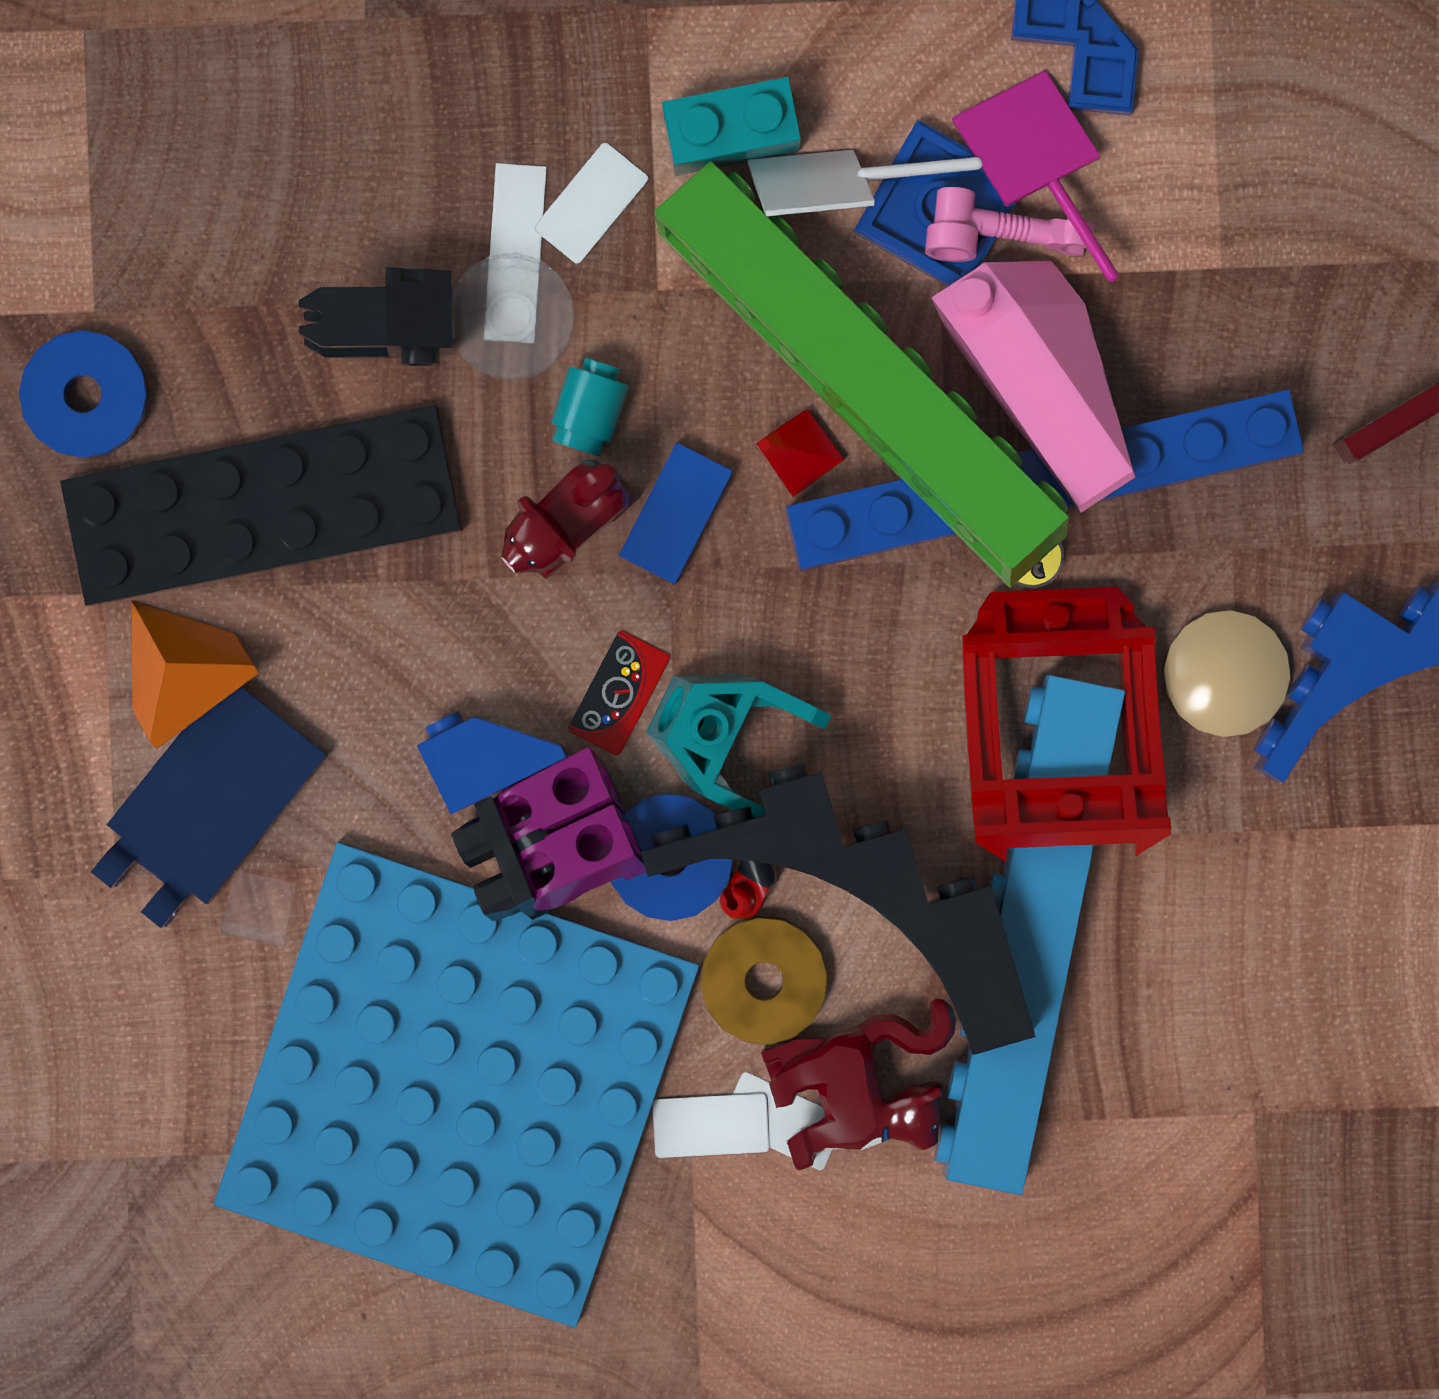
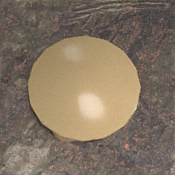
[1161,610,1291,737]

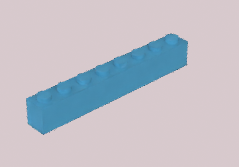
[934,675,1125,1195]

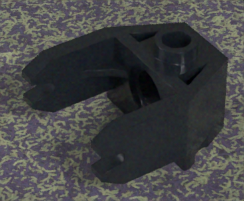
[299,267,453,366]

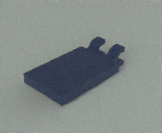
[91,686,328,928]

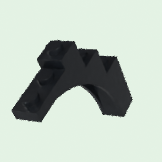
[641,763,1036,1055]

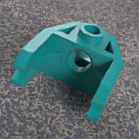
[646,673,832,817]

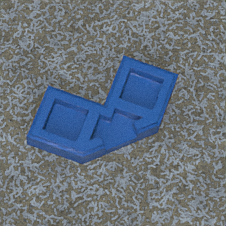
[1011,0,1139,116]

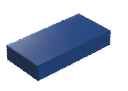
[618,442,733,585]

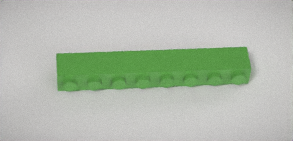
[654,161,1069,588]

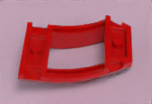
[962,587,1172,862]

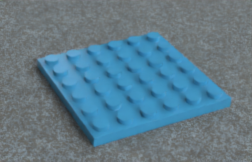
[213,842,699,1328]

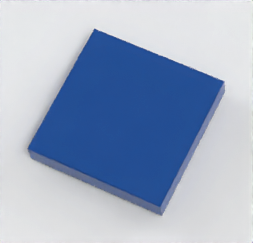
[853,119,1016,287]

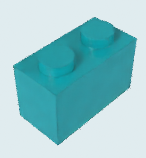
[662,77,801,176]

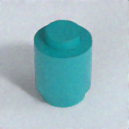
[550,358,630,457]

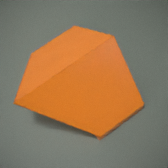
[131,600,259,750]

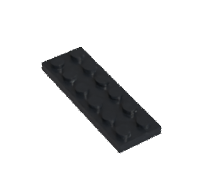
[60,405,462,607]

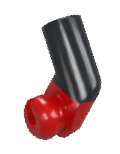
[719,860,777,919]

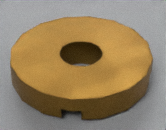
[700,917,827,1045]

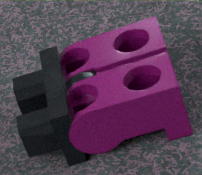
[451,747,646,921]

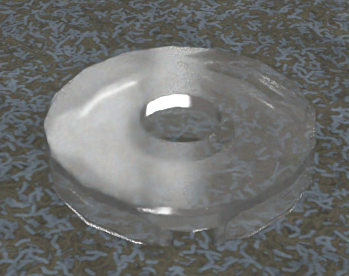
[452,252,575,381]

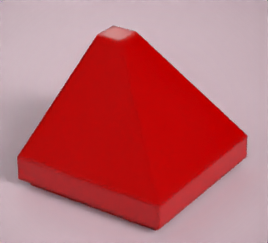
[756,409,844,498]

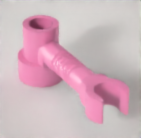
[925,187,1095,262]

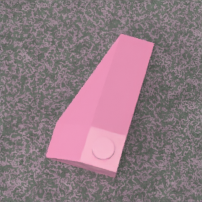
[931,261,1135,513]

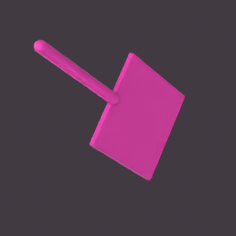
[952,70,1118,282]

